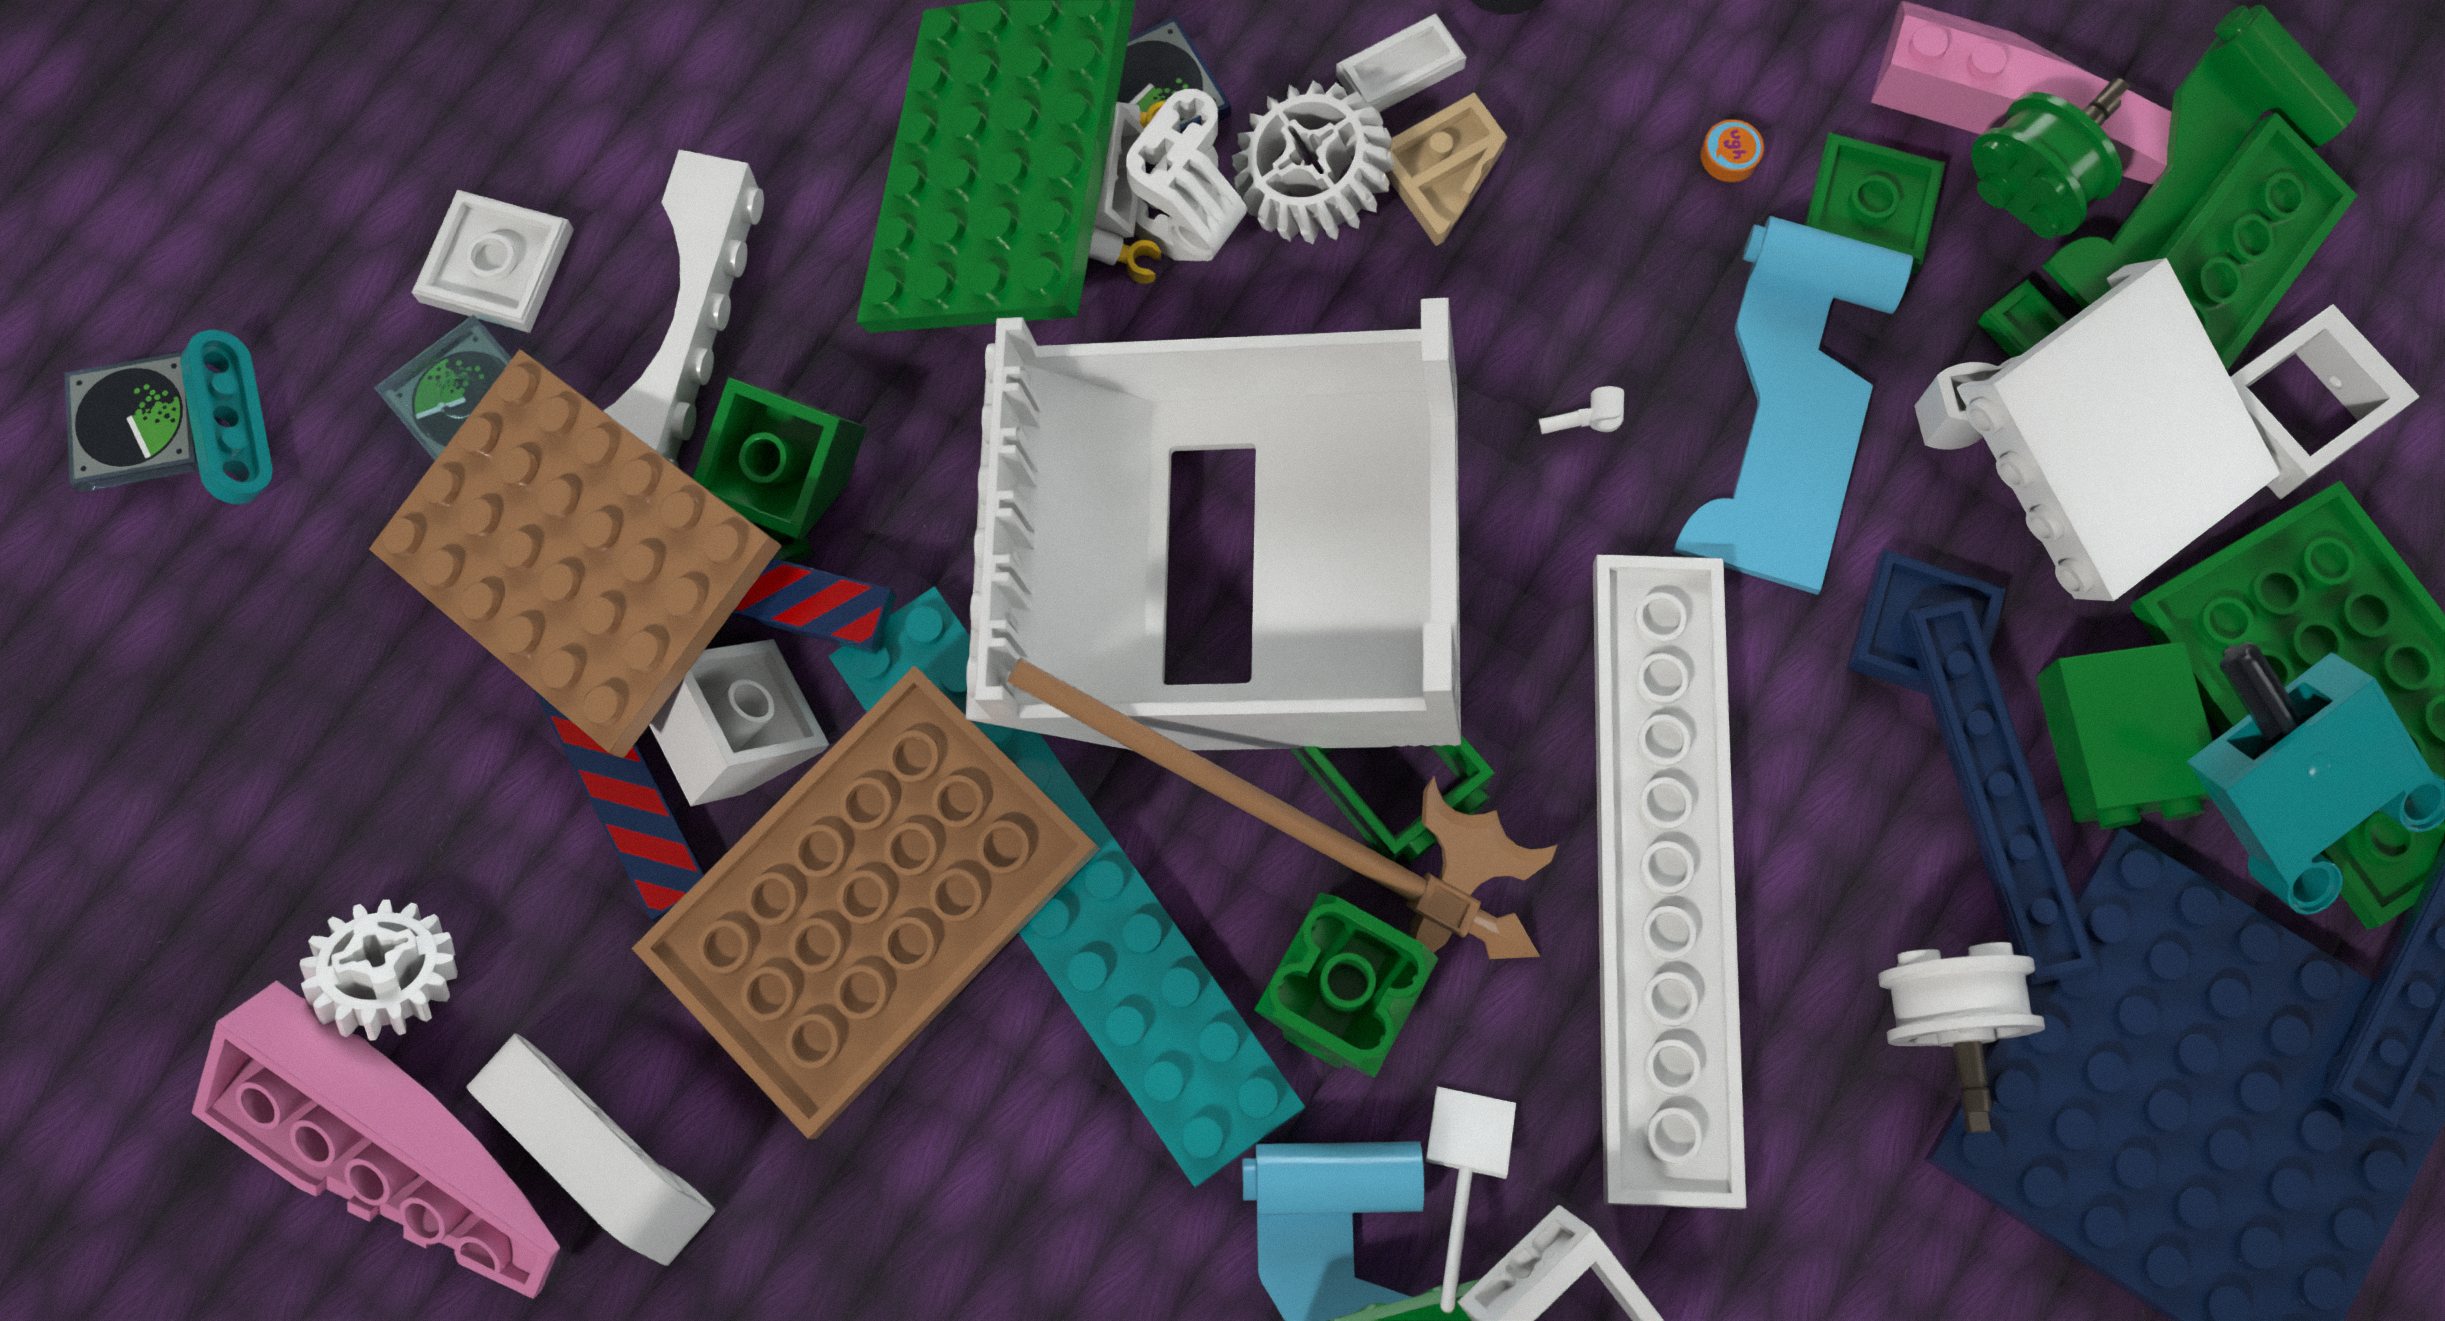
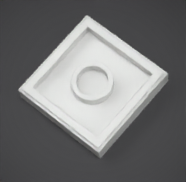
[412,190,574,333]

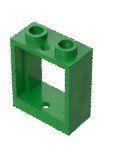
[1291,735,1495,863]

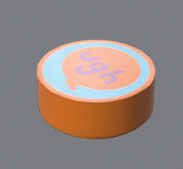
[1700,120,1764,182]

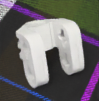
[1126,89,1247,261]

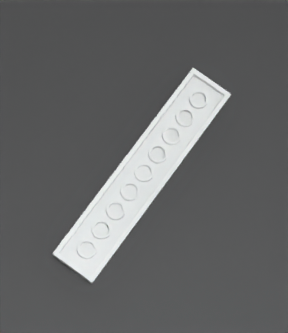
[1593,555,1746,1209]

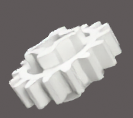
[300,900,458,1040]

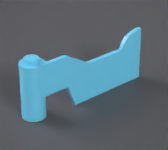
[1673,216,1913,595]
[1243,1141,1424,1321]

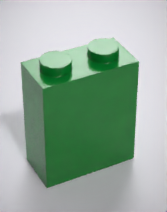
[2036,641,2213,830]

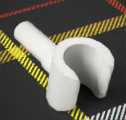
[1539,386,1624,434]

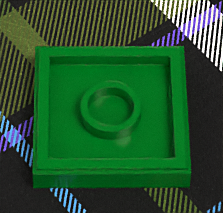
[1804,132,1945,274]

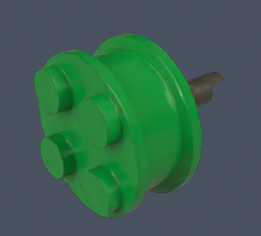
[1971,78,2130,239]

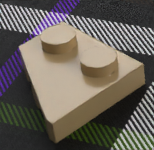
[1385,93,1507,246]

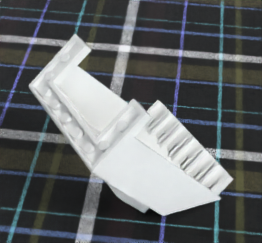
[966,298,1461,750]

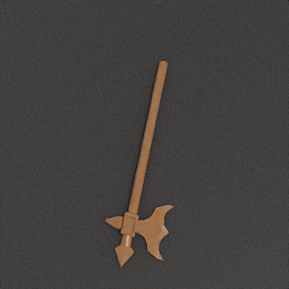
[1007,658,1558,959]

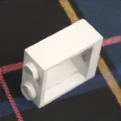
[2230,304,2420,500]
[1457,1205,1664,1321]

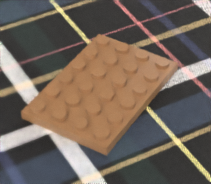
[369,349,782,758]
[632,665,1100,1139]

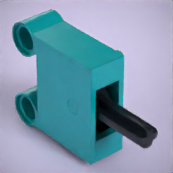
[2187,642,2445,915]

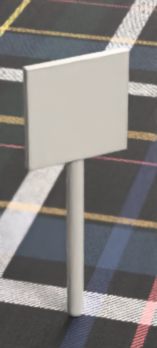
[1425,1086,1516,1313]

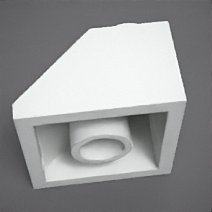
[649,639,829,806]

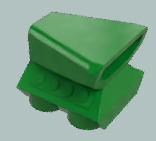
[1255,893,1439,1078]

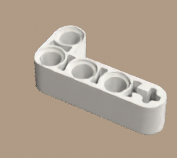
[466,1033,715,1266]

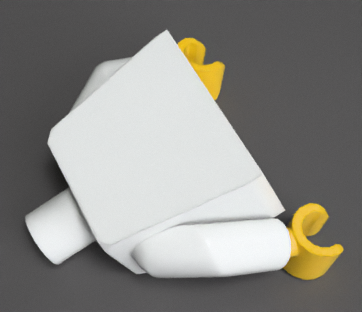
[1088,101,1165,284]

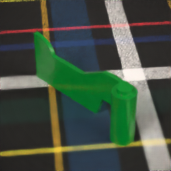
[2041,4,2358,309]

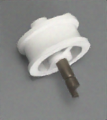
[1878,942,2045,1133]

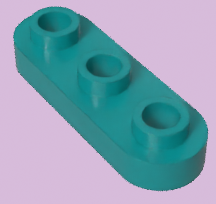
[180,330,273,505]

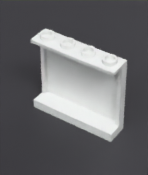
[1956,258,2281,601]

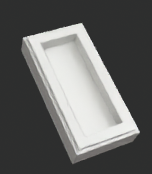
[1336,13,1466,112]

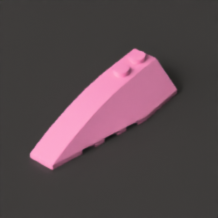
[1871,1,2172,185]
[192,981,560,1299]

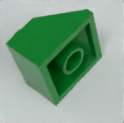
[693,377,867,539]

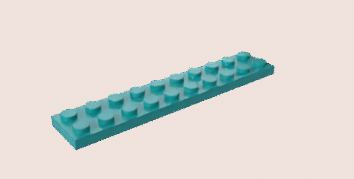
[829,586,1305,1189]

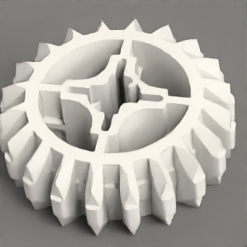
[1232,80,1394,245]

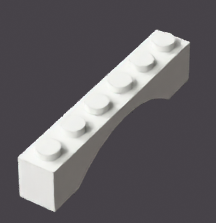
[604,150,764,468]

